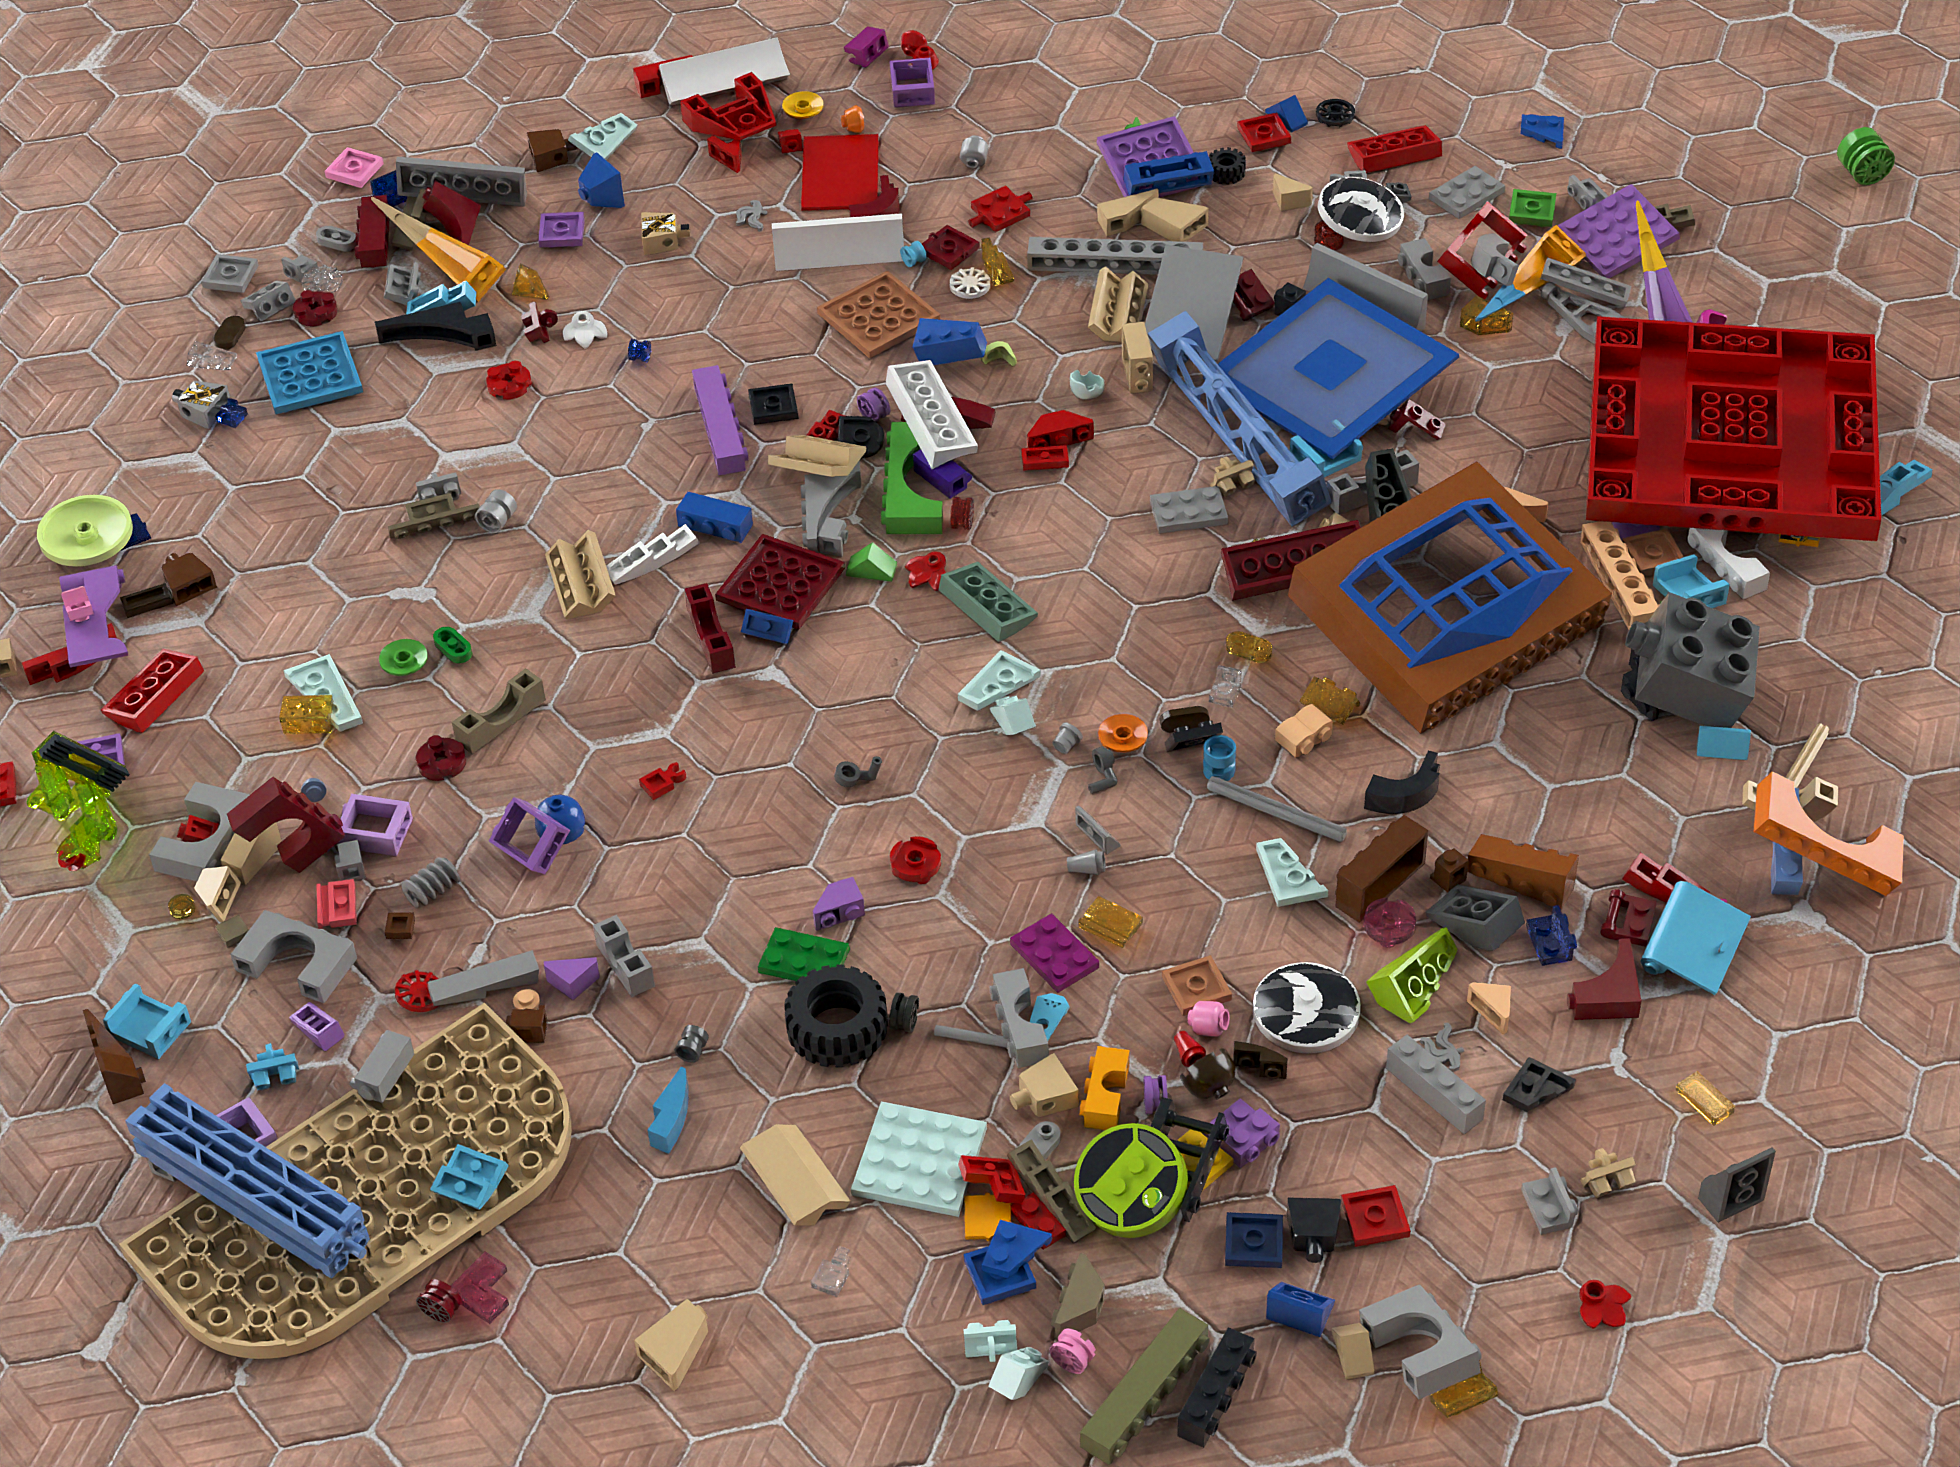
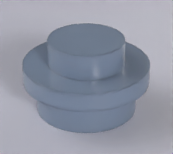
[301,778,326,802]

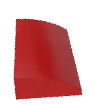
[1347,125,1442,173]
[101,648,204,733]

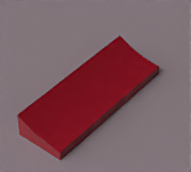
[1220,520,1361,601]

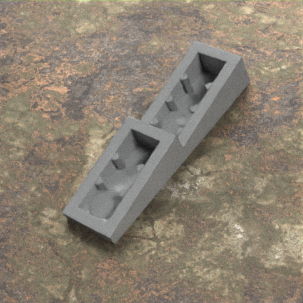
[428,950,539,1006]

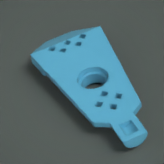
[1029,993,1070,1041]

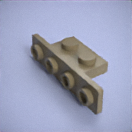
[392,189,429,250]
[388,493,480,539]

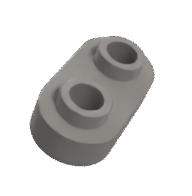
[316,226,357,252]
[1018,1121,1060,1160]

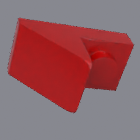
[707,135,742,173]

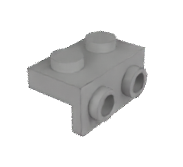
[1567,175,1609,210]
[384,262,421,305]

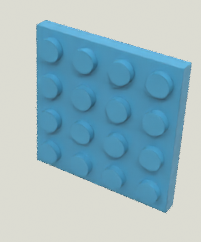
[256,331,363,415]

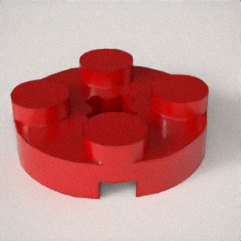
[486,360,532,400]
[890,836,941,884]

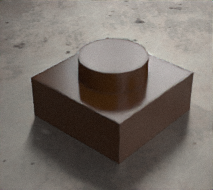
[384,912,415,939]

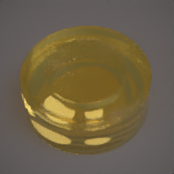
[168,894,195,919]

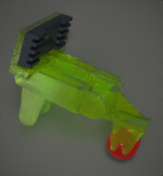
[27,731,130,872]

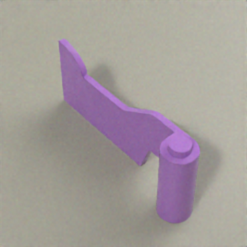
[59,565,128,668]

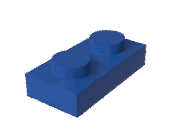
[741,609,793,644]

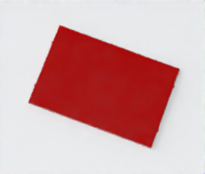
[801,134,879,211]

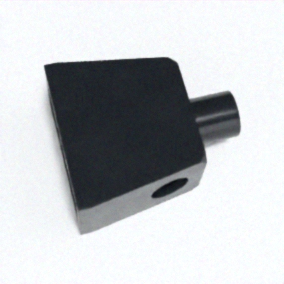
[1287,1197,1341,1263]

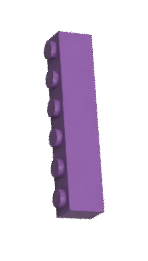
[692,365,749,475]

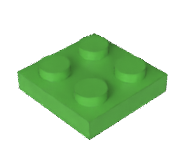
[1509,189,1557,227]

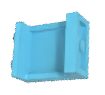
[1290,419,1363,477]
[1652,554,1730,608]
[103,984,191,1059]

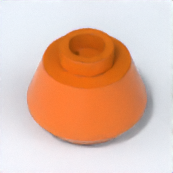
[841,105,864,134]

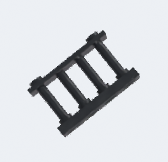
[1150,1097,1230,1222]

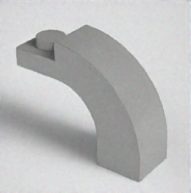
[1471,233,1519,286]

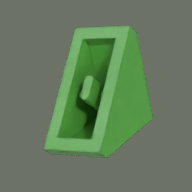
[846,542,897,582]

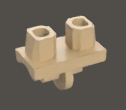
[1210,456,1255,497]
[1580,1148,1636,1198]

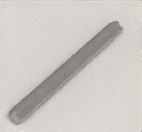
[1207,776,1347,842]

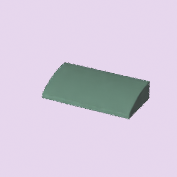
[939,562,1038,642]

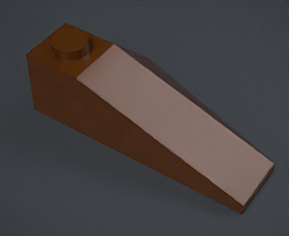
[83,1009,146,1104]

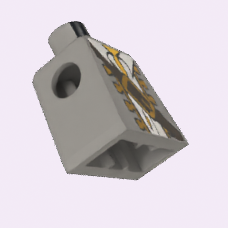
[172,381,231,429]

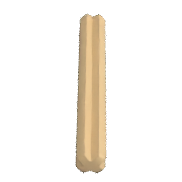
[1786,723,1829,788]

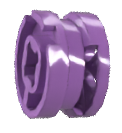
[857,387,891,422]
[1143,1075,1168,1114]

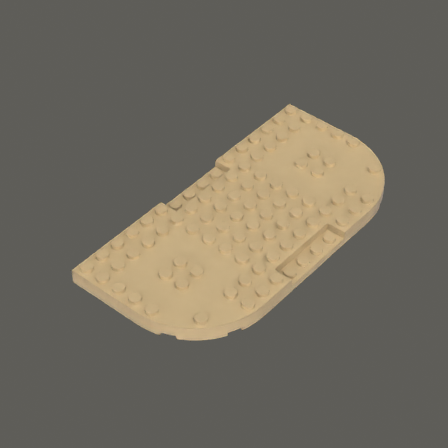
[119,1003,572,1359]

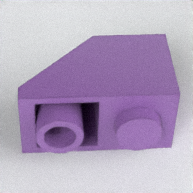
[813,877,865,931]

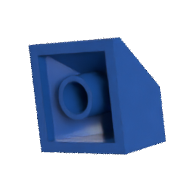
[578,152,625,208]

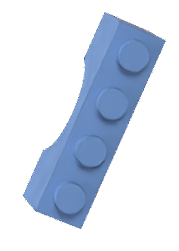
[1771,788,1803,895]

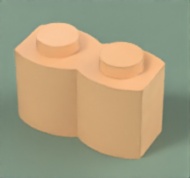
[1275,704,1333,758]

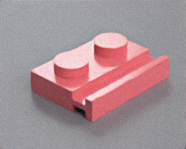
[317,879,357,929]

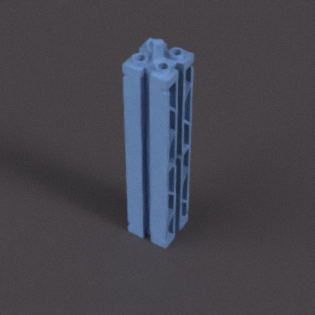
[125,1083,370,1279]

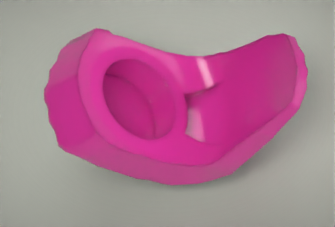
[1697,309,1727,325]

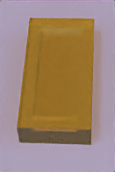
[1676,1071,1735,1126]

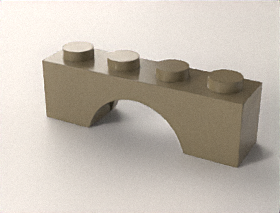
[452,668,546,754]

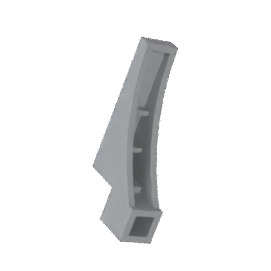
[800,460,861,553]

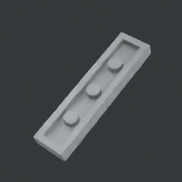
[1540,257,1632,308]

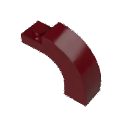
[849,175,900,217]

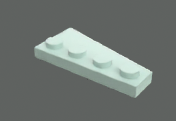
[284,654,363,732]

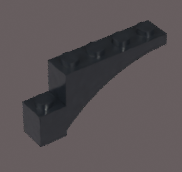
[374,302,497,351]

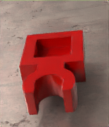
[639,762,687,800]

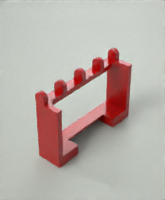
[1437,201,1528,299]

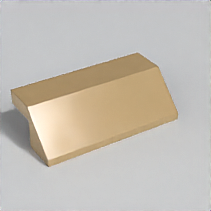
[1088,266,1148,342]
[768,435,866,477]
[545,530,616,619]
[740,1124,851,1226]

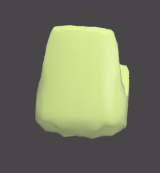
[979,341,1017,366]

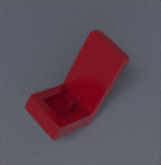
[1388,399,1445,440]

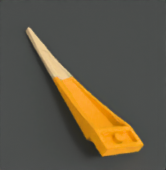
[371,197,506,302]

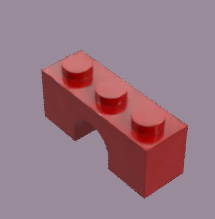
[633,55,693,98]

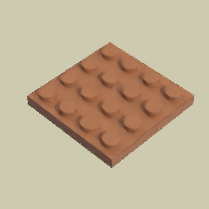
[817,271,940,358]

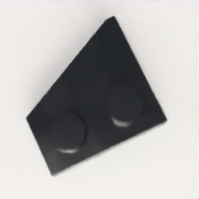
[1502,1057,1576,1112]

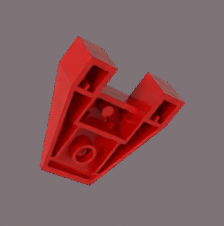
[680,72,776,140]

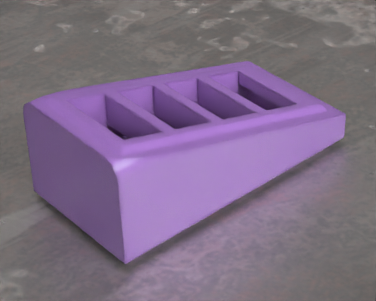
[289,1002,344,1051]

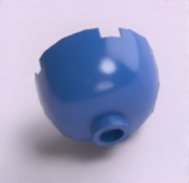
[535,794,585,845]

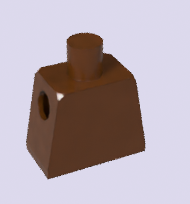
[527,129,578,172]
[161,553,217,606]

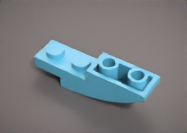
[1880,460,1933,516]

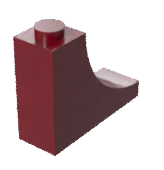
[422,181,481,245]
[1567,938,1642,1020]

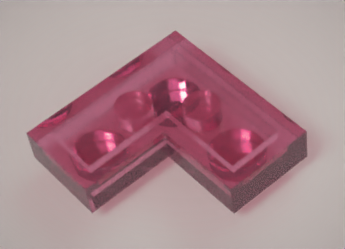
[451,1251,509,1324]

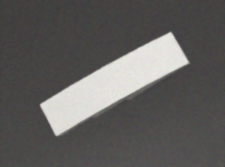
[606,524,700,585]

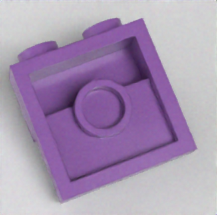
[1201,1098,1280,1168]

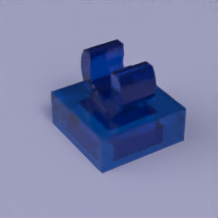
[215,398,248,428]

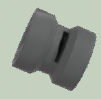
[674,1025,709,1063]

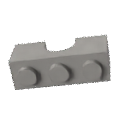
[1398,238,1451,300]
[593,915,655,997]

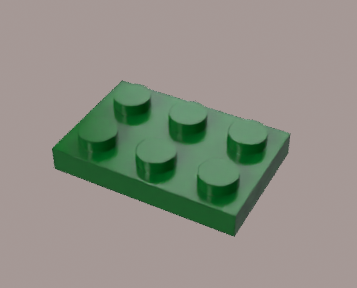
[758,927,850,981]

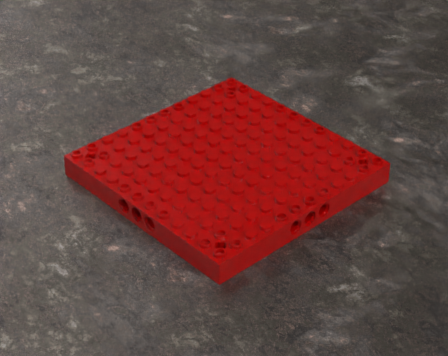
[1586,316,1881,541]

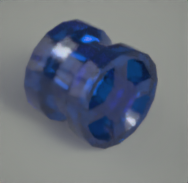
[628,339,651,362]

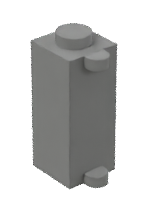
[349,1030,414,1103]

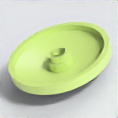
[37,495,133,566]

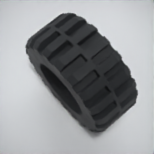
[784,964,888,1068]

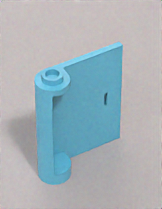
[1640,881,1751,995]

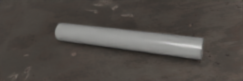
[934,1025,1010,1048]

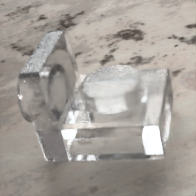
[1209,665,1242,708]

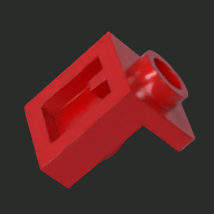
[778,129,803,154]
[177,815,219,842]

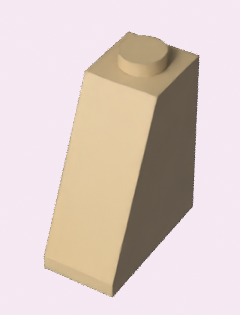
[1141,197,1209,242]
[221,822,282,885]
[634,1299,708,1391]

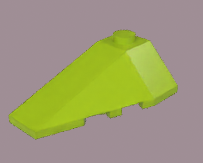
[1366,927,1458,1023]

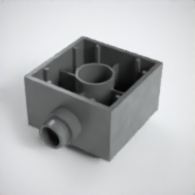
[1625,592,1760,728]

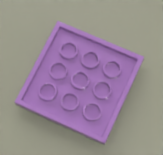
[1096,116,1200,198]
[1558,184,1680,279]

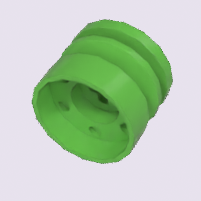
[1837,127,1895,185]

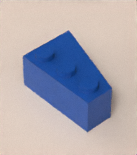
[912,318,987,365]

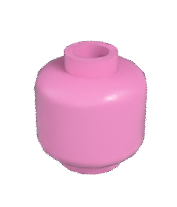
[1188,1001,1229,1037]

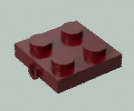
[922,225,980,270]

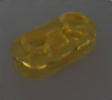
[1225,631,1272,663]

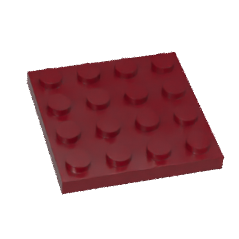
[715,534,845,630]

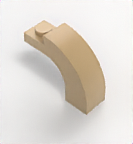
[1742,777,1838,822]

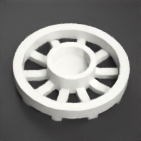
[950,267,990,299]

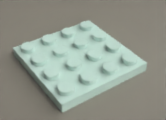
[851,1101,987,1217]

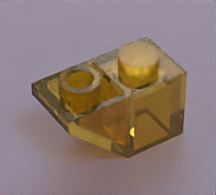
[1460,296,1514,335]

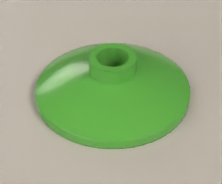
[379,639,428,676]

